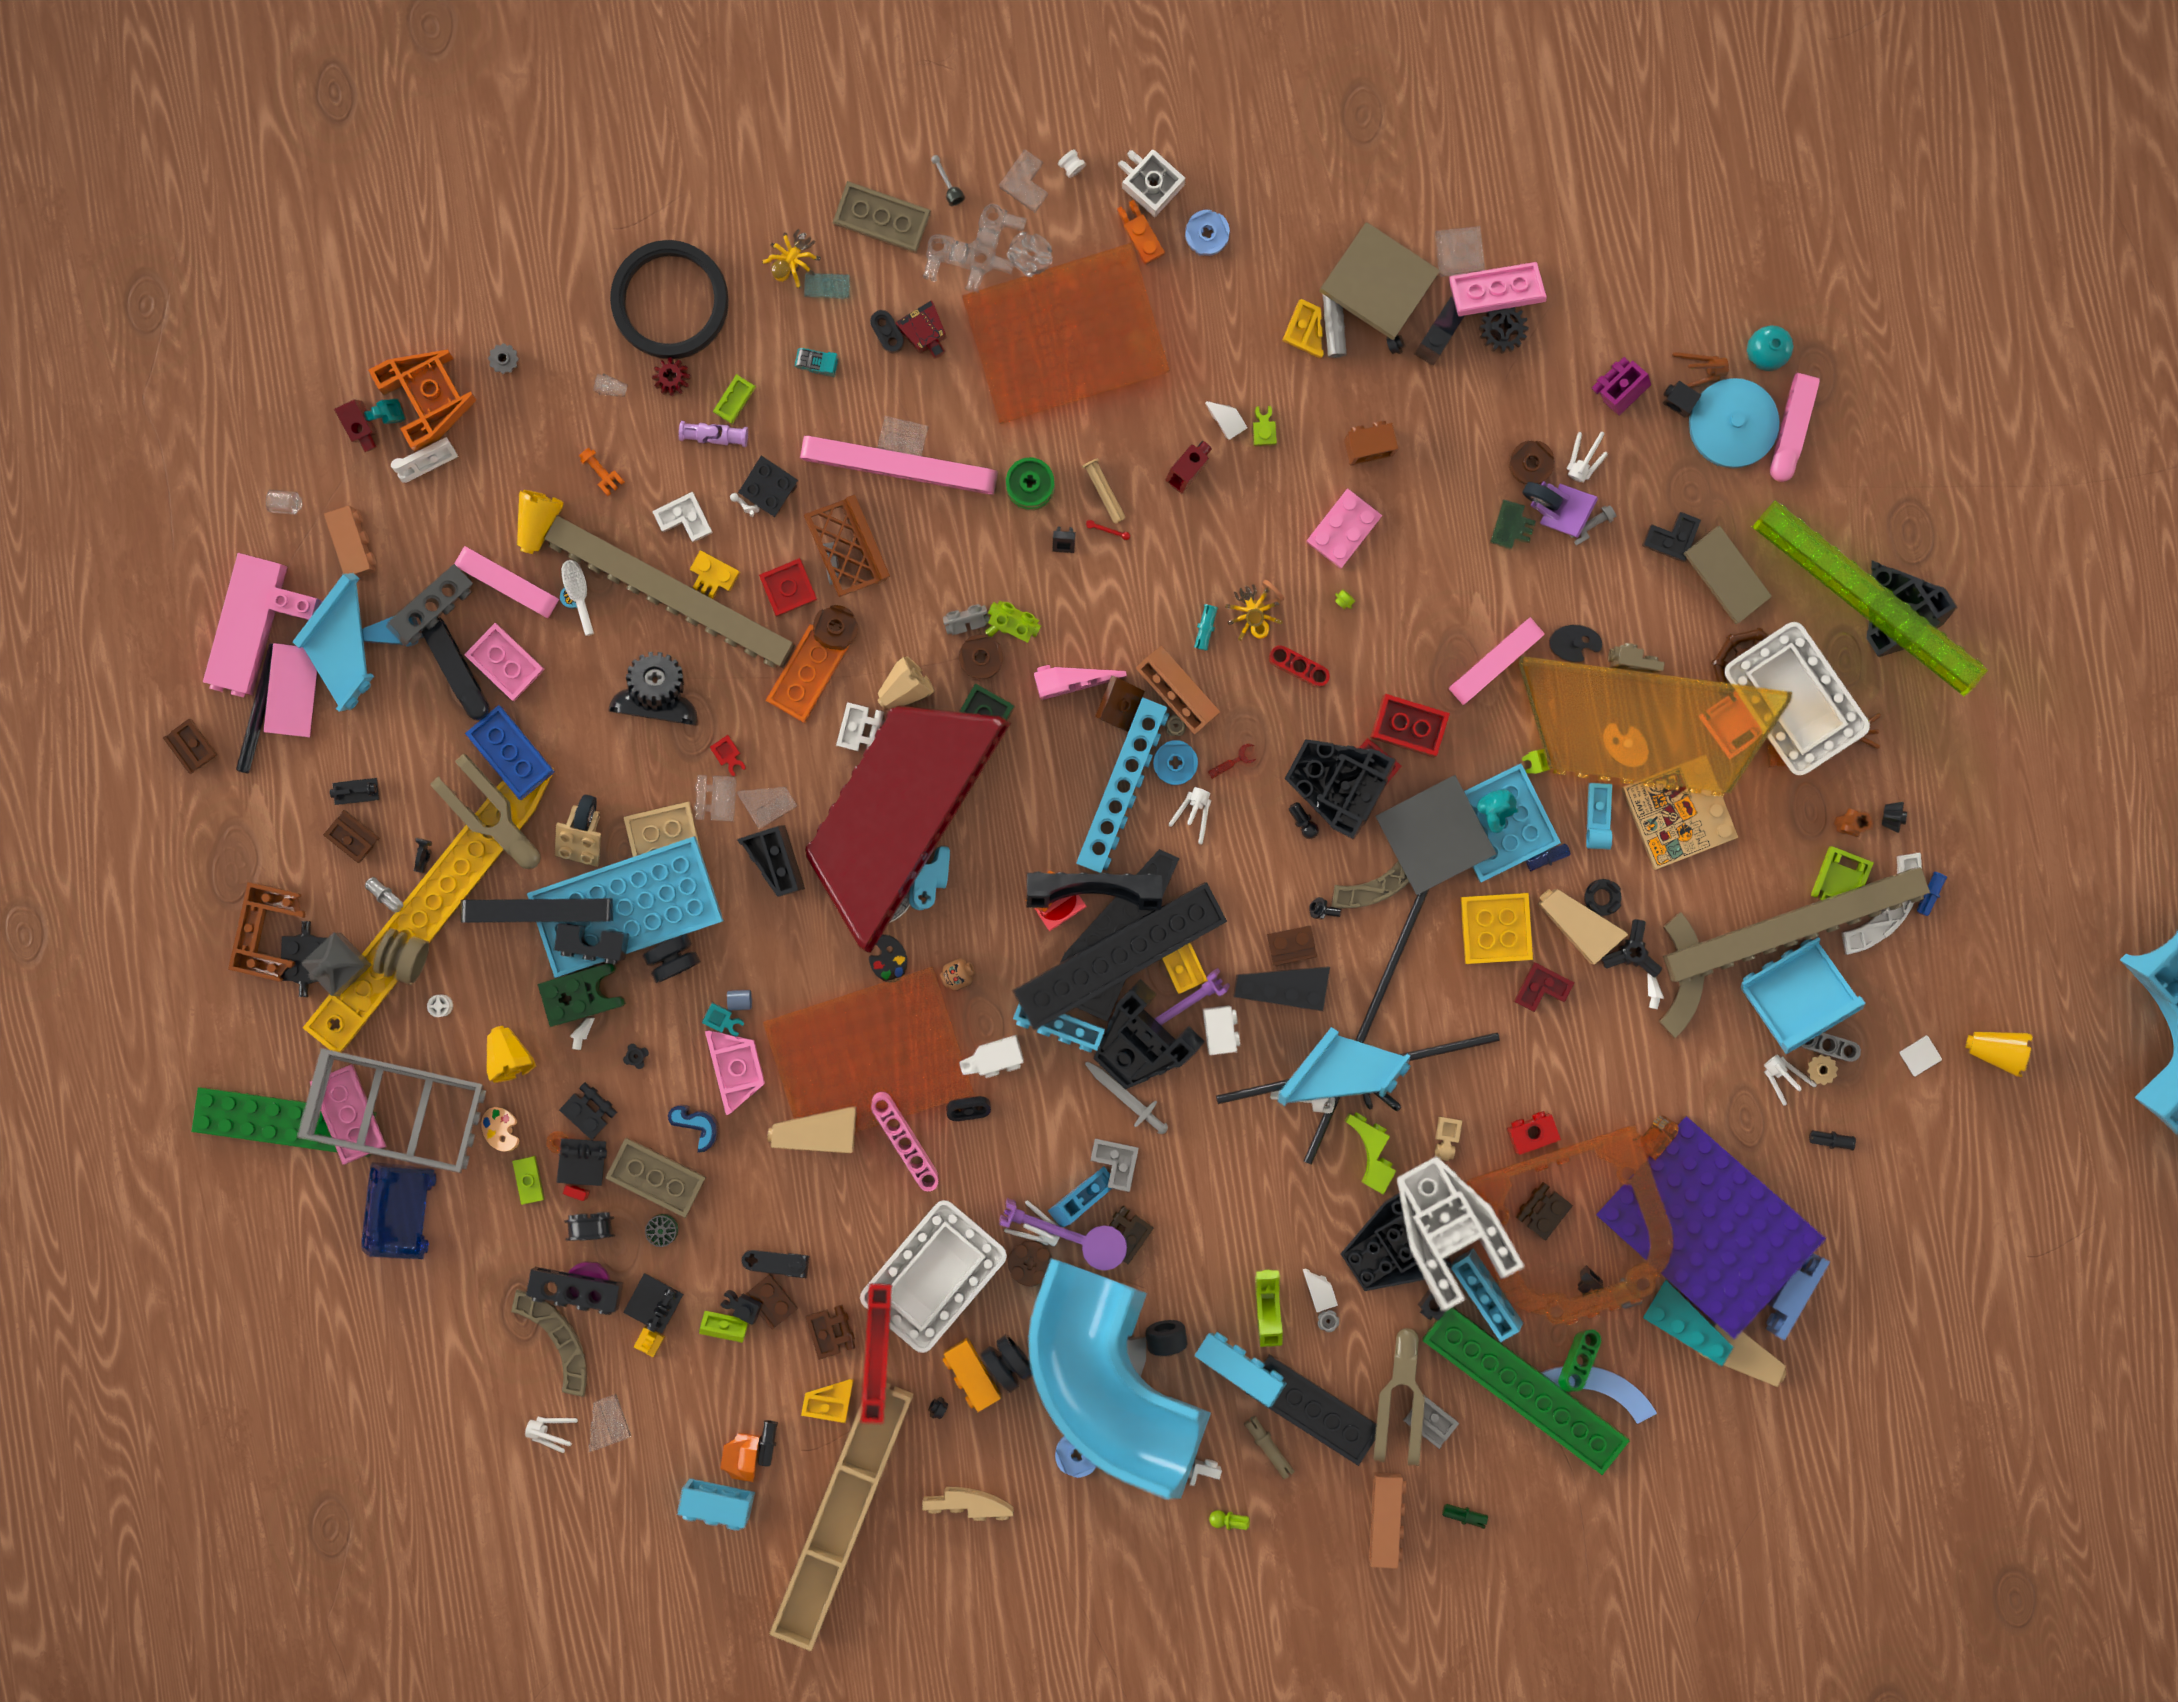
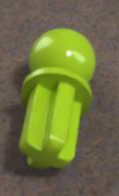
[1209,1510,1250,1530]

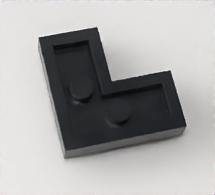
[1642,512,1701,562]

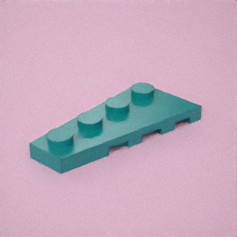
[1643,1280,1734,1367]

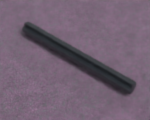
[236,644,273,773]

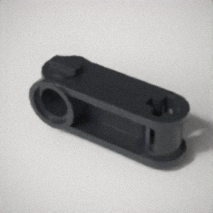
[741,1250,810,1278]

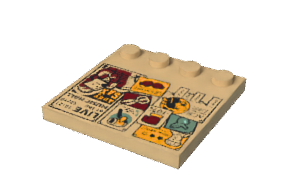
[1621,755,1738,870]

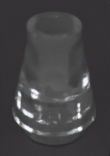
[593,373,628,397]

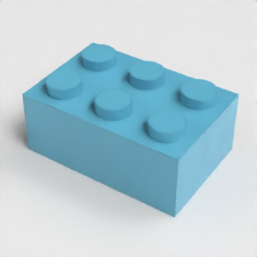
[677,1478,755,1530]

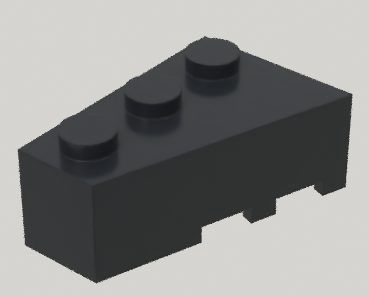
[737,825,805,897]

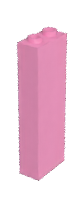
[203,553,287,697]

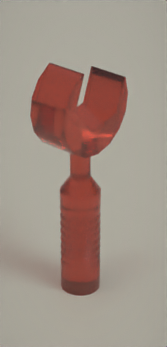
[1208,744,1256,779]

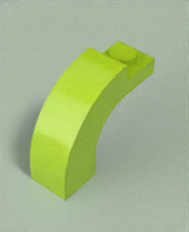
[1255,1270,1283,1347]

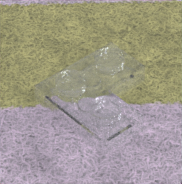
[999,149,1048,213]

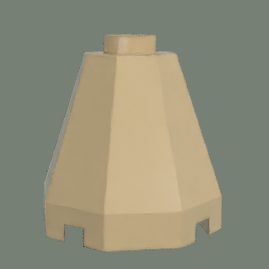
[878,656,935,710]

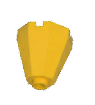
[487,1026,536,1083]

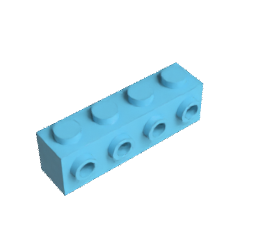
[1013,1004,1105,1052]
[1194,1332,1287,1407]

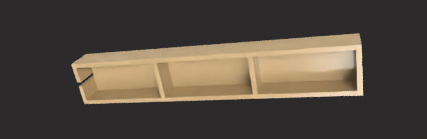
[769,1383,913,1651]

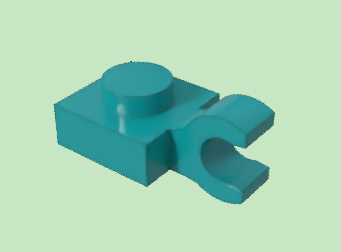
[364,399,406,424]

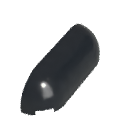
[608,689,697,726]

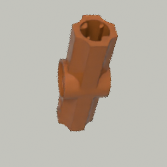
[1834,809,1873,837]

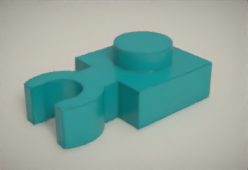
[702,1002,744,1036]

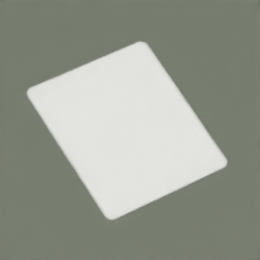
[1900,1036,1942,1076]

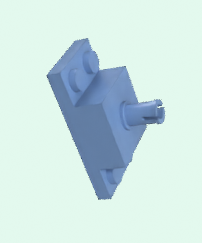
[1766,1253,1830,1340]

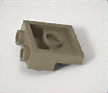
[1608,643,1665,675]

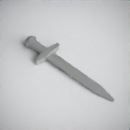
[1085,1062,1168,1134]

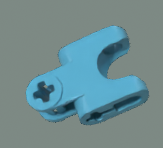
[909,846,950,910]

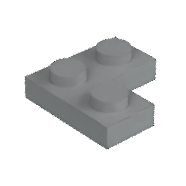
[1090,1139,1139,1192]

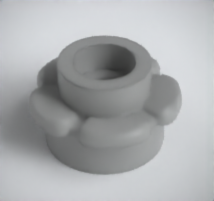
[1317,1310,1339,1332]

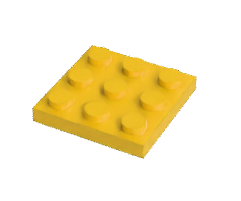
[1461,893,1533,964]

